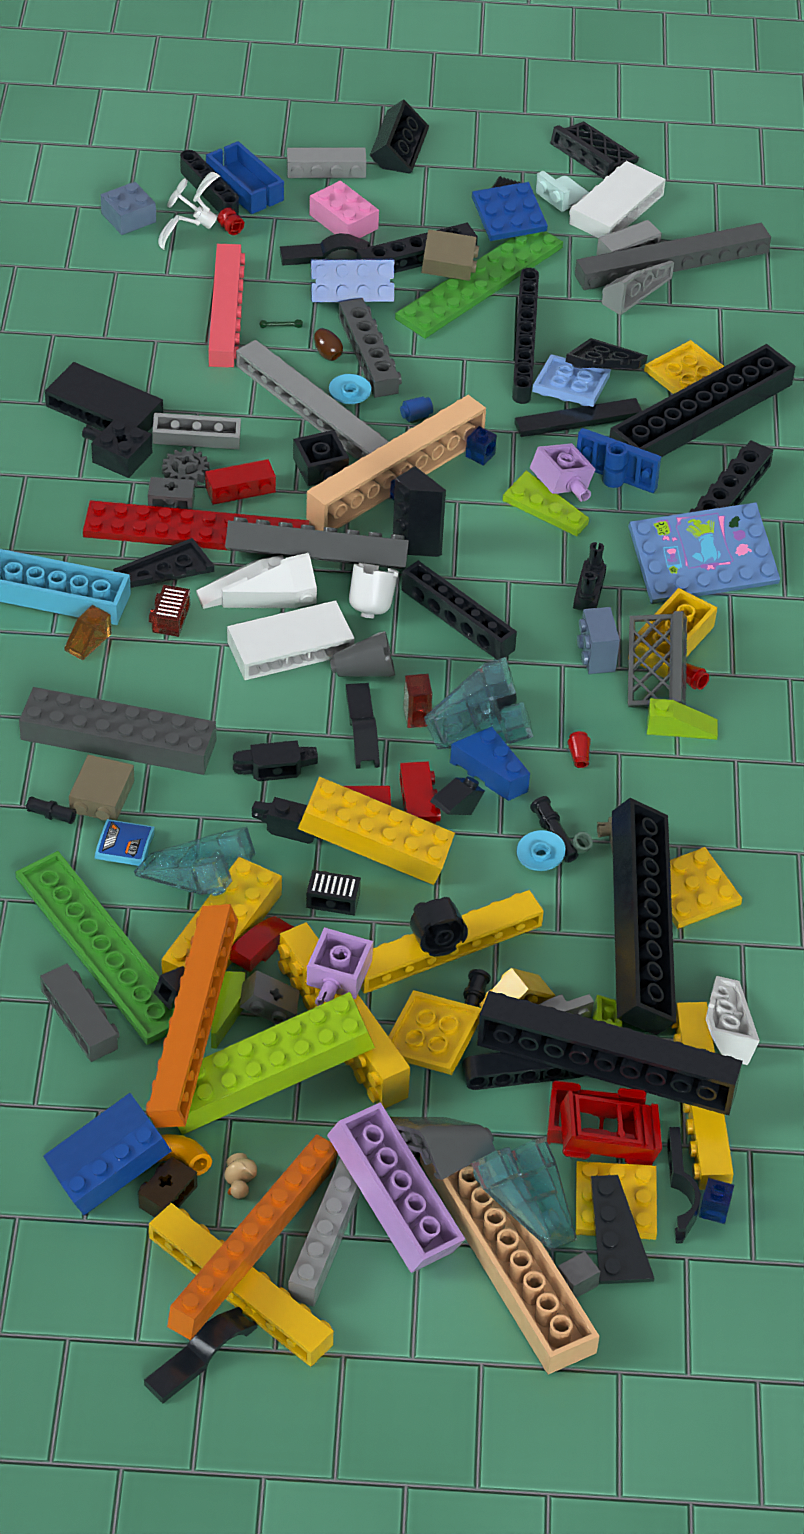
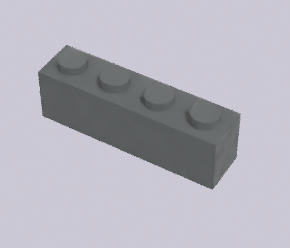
[40,963,120,1062]

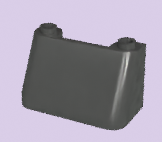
[390,1117,496,1180]

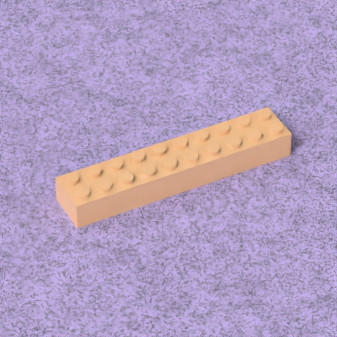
[306,395,486,531]
[420,1154,599,1375]

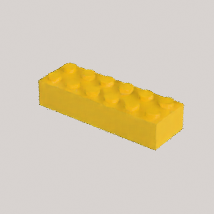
[298,776,455,885]
[162,857,282,974]

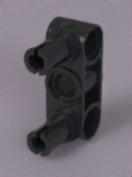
[573,542,607,611]

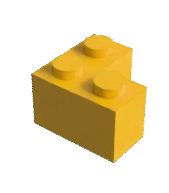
[479,968,556,1008]

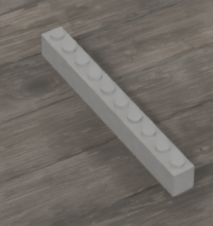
[236,340,389,460]

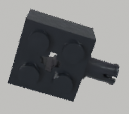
[82,418,153,478]
[293,430,349,486]

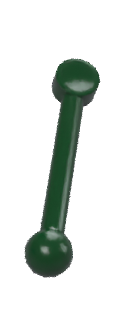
[259,319,303,328]

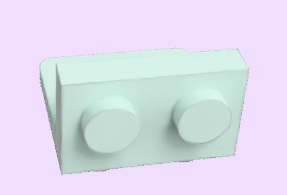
[536,171,589,212]

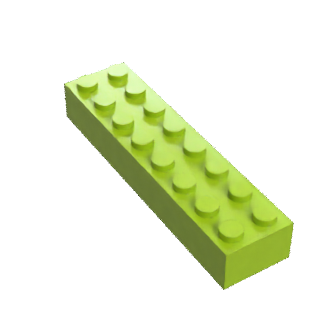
[178,992,375,1135]

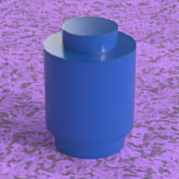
[400,396,433,422]

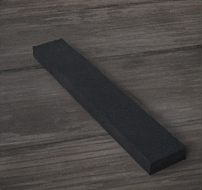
[515,398,642,437]

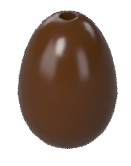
[314,328,343,361]

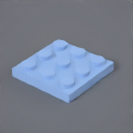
[532,354,611,407]

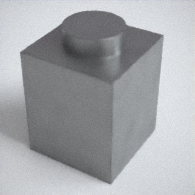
[558,1251,601,1298]

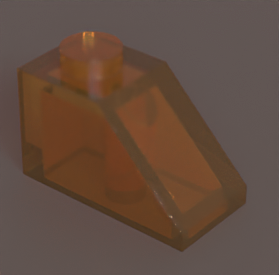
[64,605,112,660]

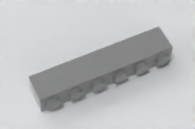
[288,1158,361,1307]

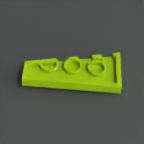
[503,470,589,536]

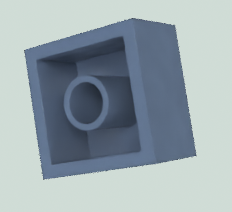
[100,182,156,235]
[577,607,620,674]

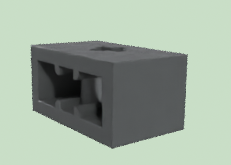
[148,477,195,510]
[240,970,300,1024]

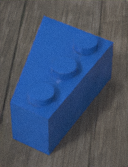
[450,726,530,801]

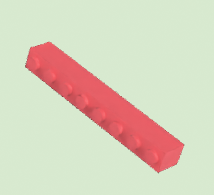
[209,244,245,368]

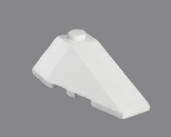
[222,553,317,608]
[196,555,284,609]
[706,976,760,1065]

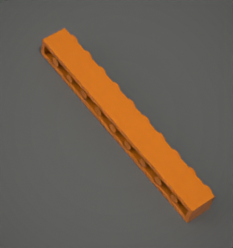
[146,904,238,1128]
[167,1134,338,1340]

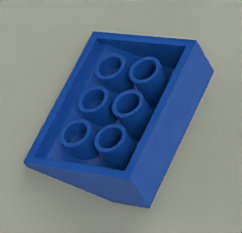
[43,1093,172,1215]

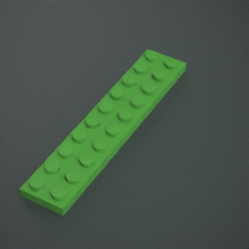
[395,231,563,339]
[15,851,174,1045]

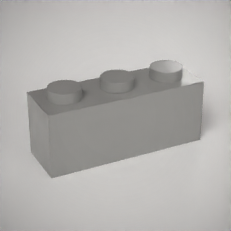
[597,220,662,255]

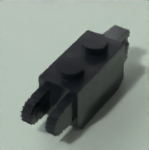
[233,740,318,781]
[251,797,323,844]

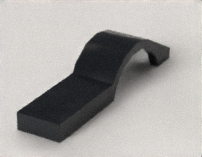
[280,233,370,266]
[346,683,380,769]
[667,1127,701,1243]
[144,1307,258,1404]

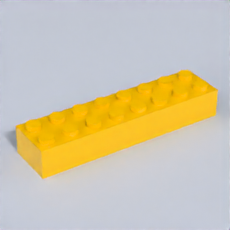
[278,922,410,1109]

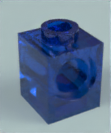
[466,426,497,465]
[699,1178,734,1224]

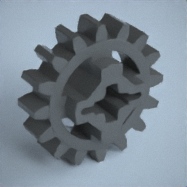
[162,448,210,486]

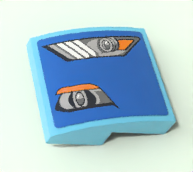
[95,819,155,866]

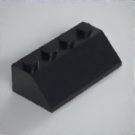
[370,99,429,174]
[393,466,446,557]

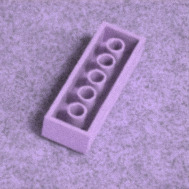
[327,1102,465,1273]

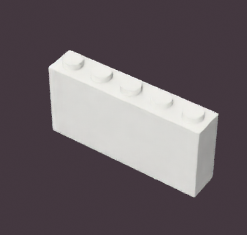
[569,161,666,238]
[227,601,354,680]

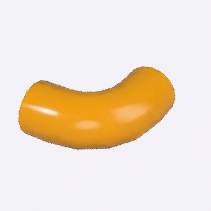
[157,1134,212,1176]

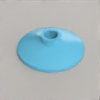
[329,374,371,404]
[517,830,565,871]

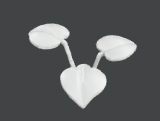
[158,172,221,250]

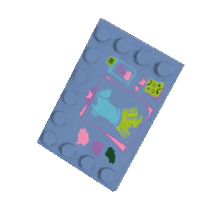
[628,502,780,604]

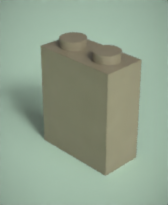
[421,229,479,281]
[69,754,135,821]

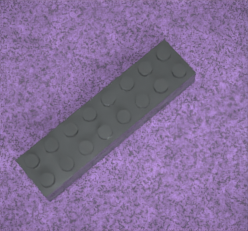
[225,517,409,570]
[19,687,216,775]

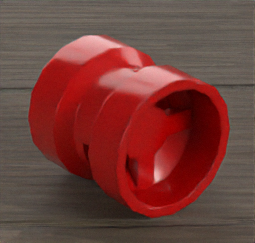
[217,208,245,235]

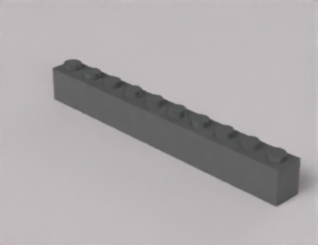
[575,222,771,290]

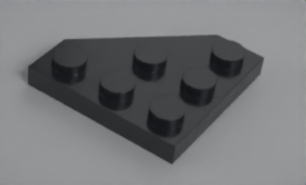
[565,338,648,369]

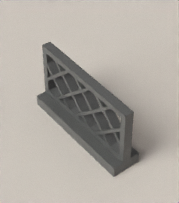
[628,611,687,707]

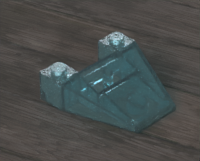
[424,657,534,749]
[134,827,256,896]
[471,1136,577,1250]

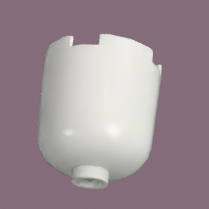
[349,563,399,618]

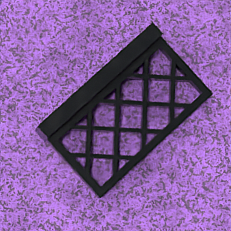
[550,121,639,179]

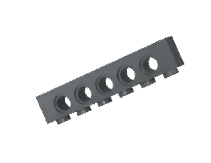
[339,298,402,398]

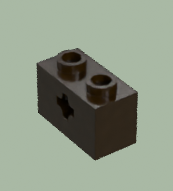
[138,1156,198,1217]

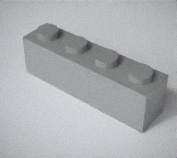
[287,148,366,178]
[153,413,241,449]

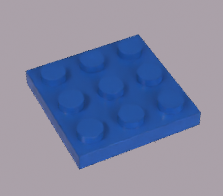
[472,182,548,241]

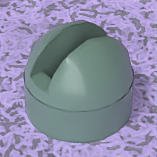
[572,832,593,853]

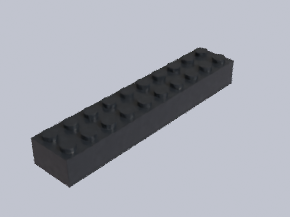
[609,344,796,457]
[612,798,676,1036]
[477,991,743,1116]

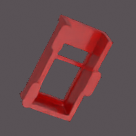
[546,1081,646,1145]
[560,1091,662,1166]

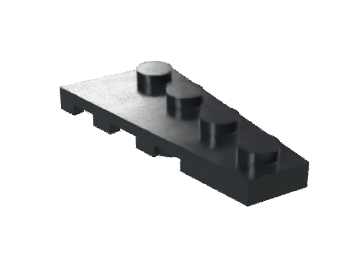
[113,538,214,588]
[590,1175,655,1284]

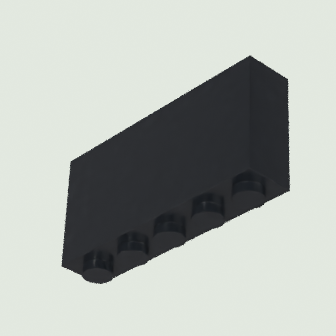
[45,362,163,432]

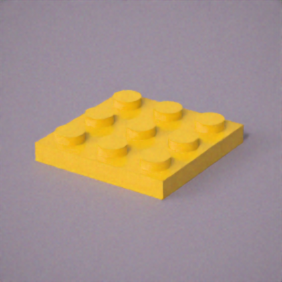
[644,340,724,394]
[670,847,743,929]
[388,990,482,1075]
[575,1161,657,1240]

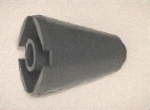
[330,631,395,677]

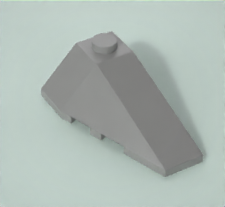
[602,261,674,315]

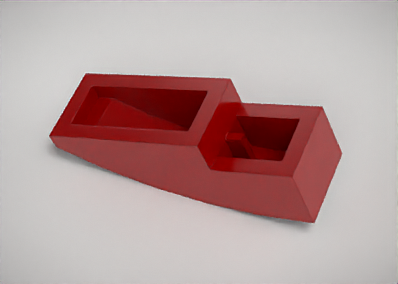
[230,916,294,972]

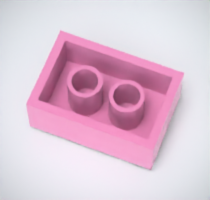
[309,180,379,238]

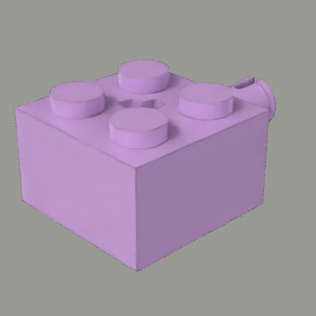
[530,443,595,502]
[307,927,373,1006]

